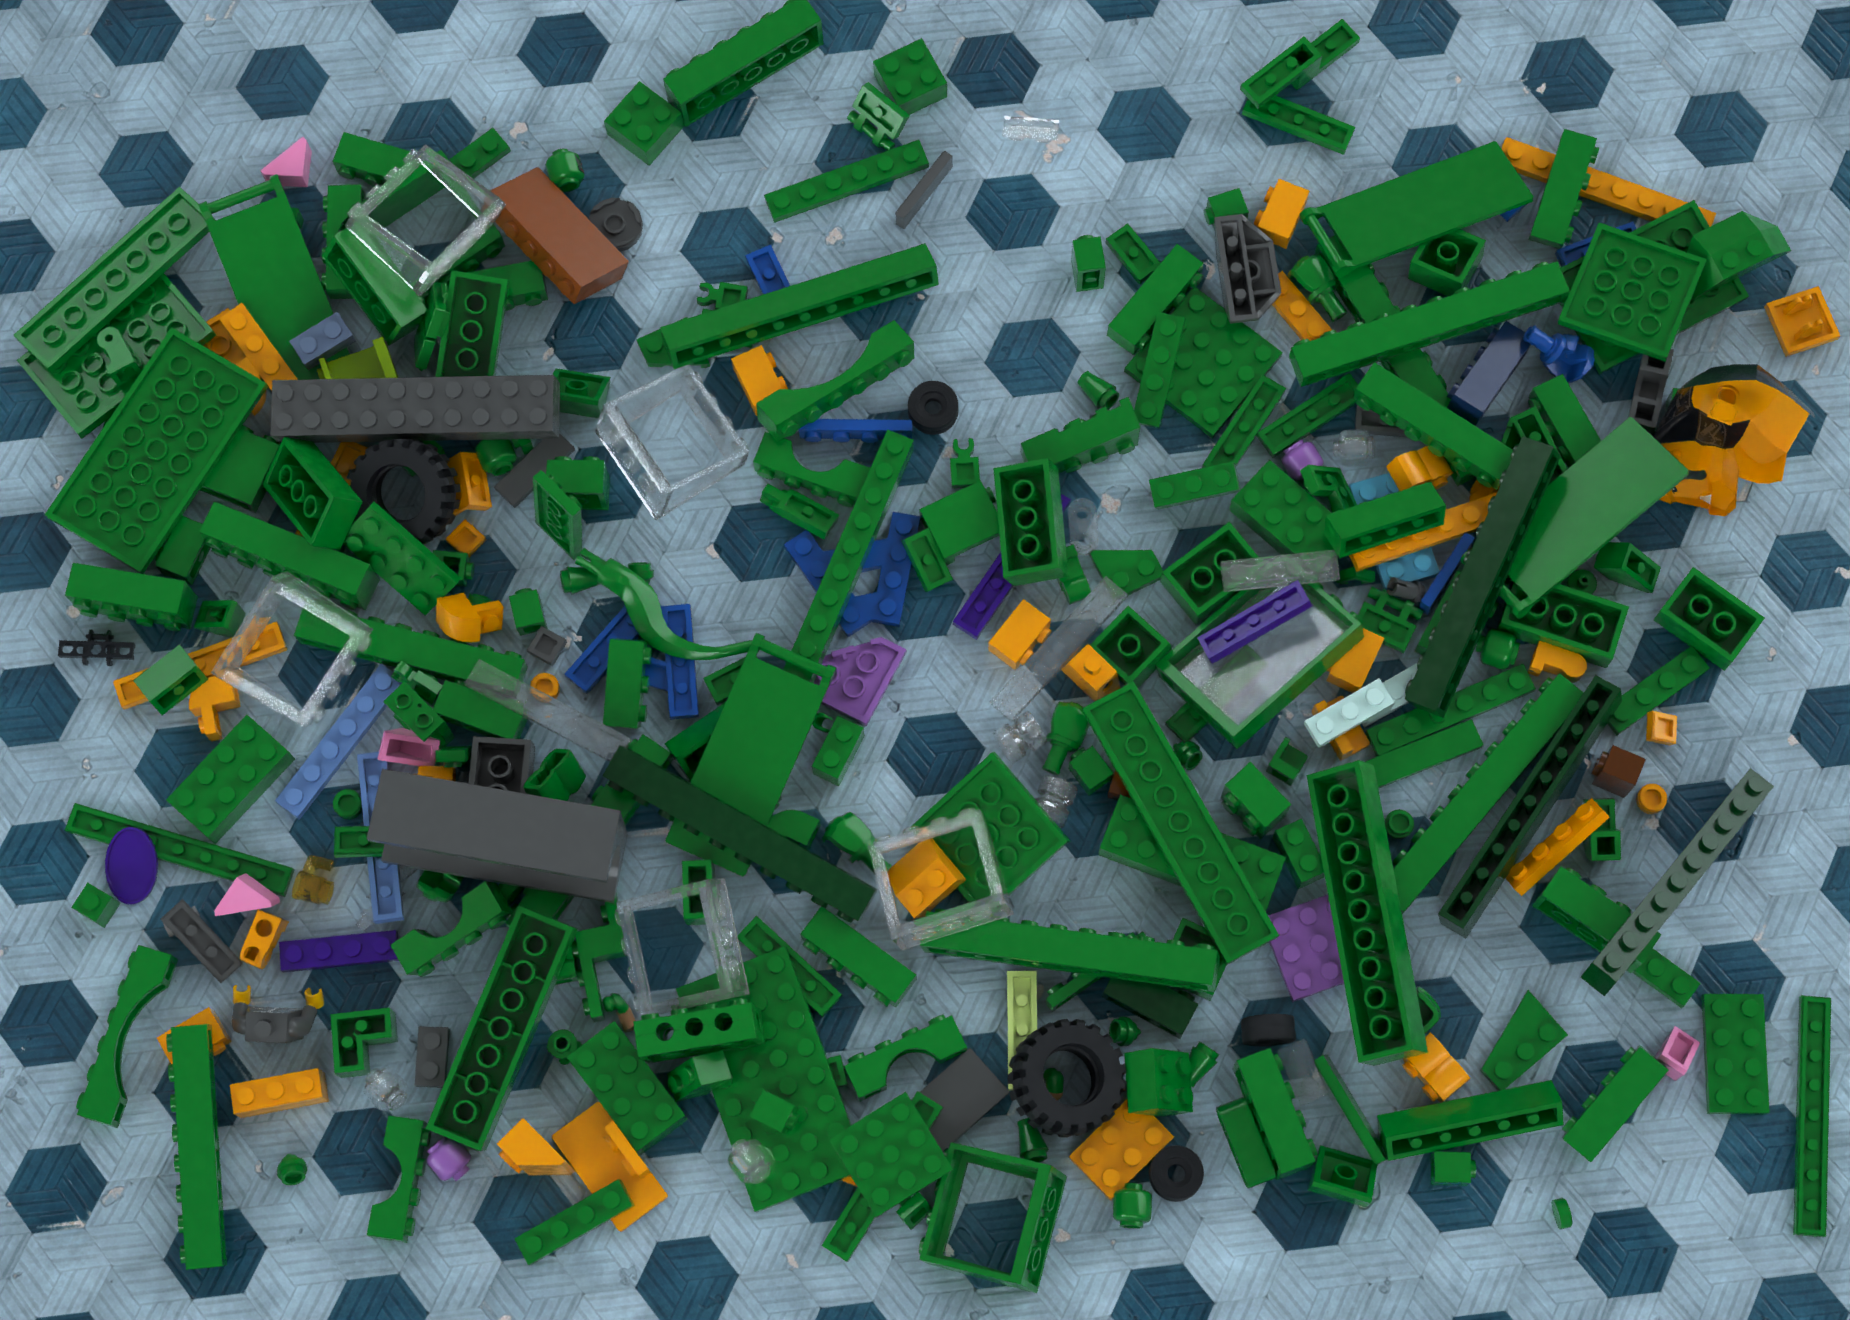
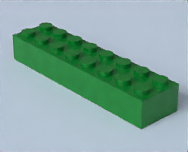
[425,905,578,1152]

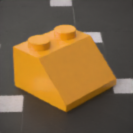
[886,835,966,918]

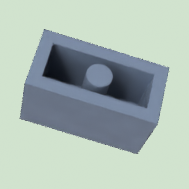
[290,311,356,370]

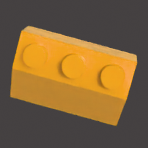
[497,1118,575,1175]

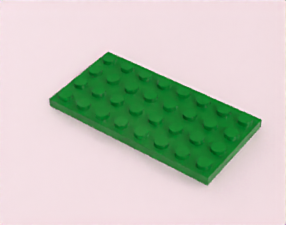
[45,327,268,574]
[676,946,852,1212]

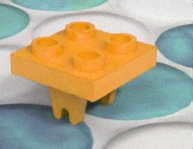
[1764,286,1840,357]

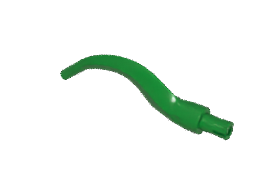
[575,548,752,660]

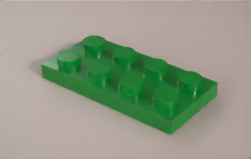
[533,470,583,561]
[343,502,461,616]
[1701,994,1770,1114]

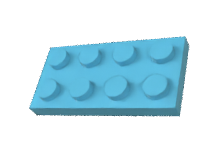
[1349,473,1440,590]

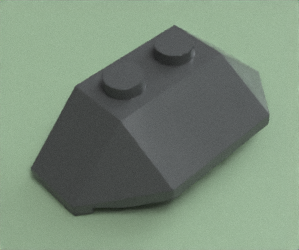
[1214,214,1281,324]

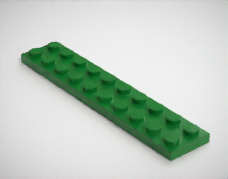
[1082,681,1279,965]

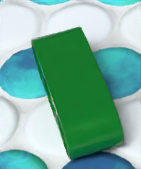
[1216,1097,1276,1189]

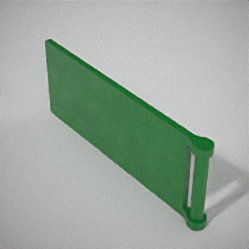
[1299,141,1534,278]
[198,174,350,380]
[1460,417,1689,619]
[665,633,837,876]

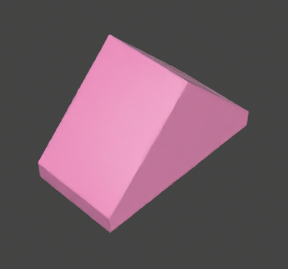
[260,137,312,187]
[377,728,440,766]
[214,873,280,916]
[1655,1026,1700,1081]

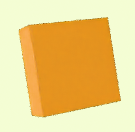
[445,519,487,558]
[1646,711,1677,746]

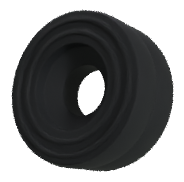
[908,381,958,435]
[1241,1014,1296,1046]
[1149,1145,1204,1202]

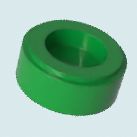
[333,789,362,820]
[1551,1198,1573,1230]

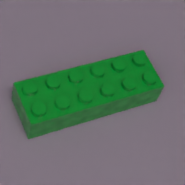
[663,0,824,127]
[199,501,380,611]
[1098,795,1286,911]

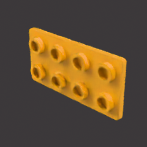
[552,1102,668,1232]

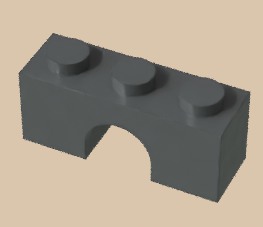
[1627,349,1674,436]

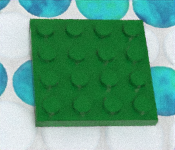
[1558,223,1707,362]
[1124,287,1283,439]
[908,752,1070,918]

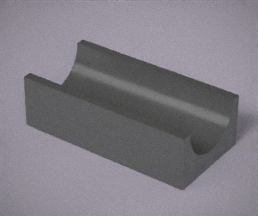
[367,769,628,903]

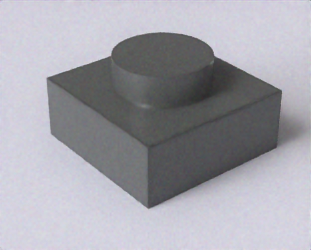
[527,626,567,666]

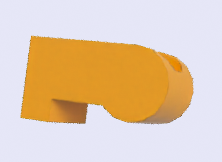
[1528,640,1587,683]
[240,909,289,970]

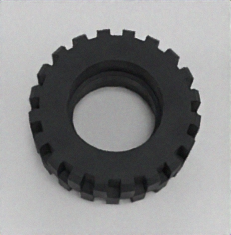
[347,438,461,544]
[1008,1019,1127,1138]

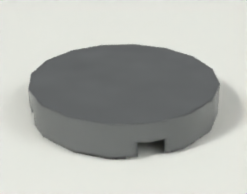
[589,198,643,252]

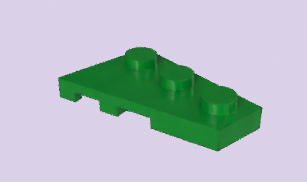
[1480,990,1568,1091]

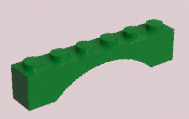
[756,320,915,442]
[76,945,178,1128]

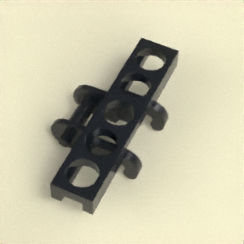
[58,629,136,666]

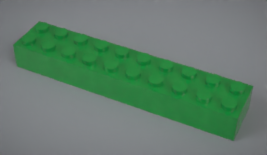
[1306,760,1428,1066]

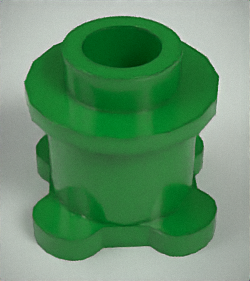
[547,1029,582,1065]

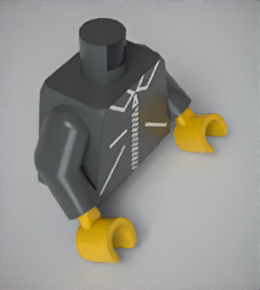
[232,985,324,1043]

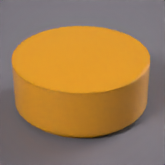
[530,673,560,703]
[1636,784,1667,814]

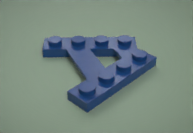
[784,512,921,637]
[564,604,699,720]

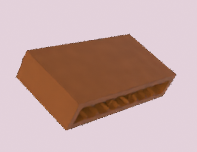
[483,167,629,304]

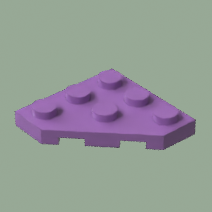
[814,637,907,726]

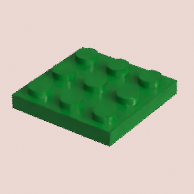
[829,1092,953,1218]

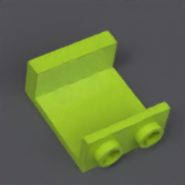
[317,337,399,379]

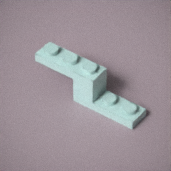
[1304,663,1418,748]

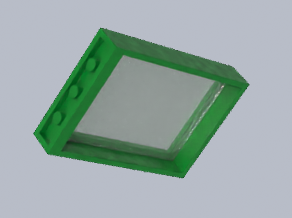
[1155,554,1364,749]

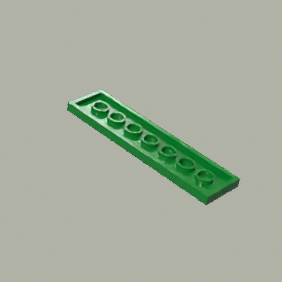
[13,186,216,373]

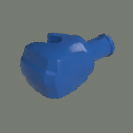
[1523,325,1595,383]

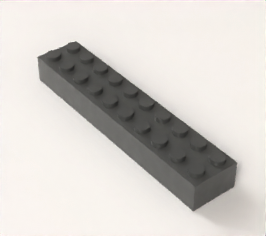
[271,375,560,443]

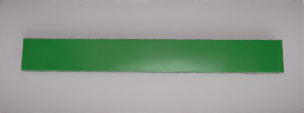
[65,803,295,897]
[1793,995,1831,1238]

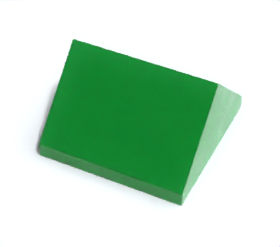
[552,368,611,419]
[1308,1145,1378,1207]

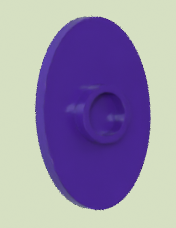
[105,827,158,904]

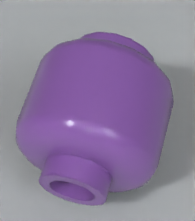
[1281,440,1324,481]
[426,1136,471,1181]

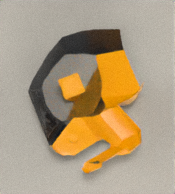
[1653,364,1815,516]

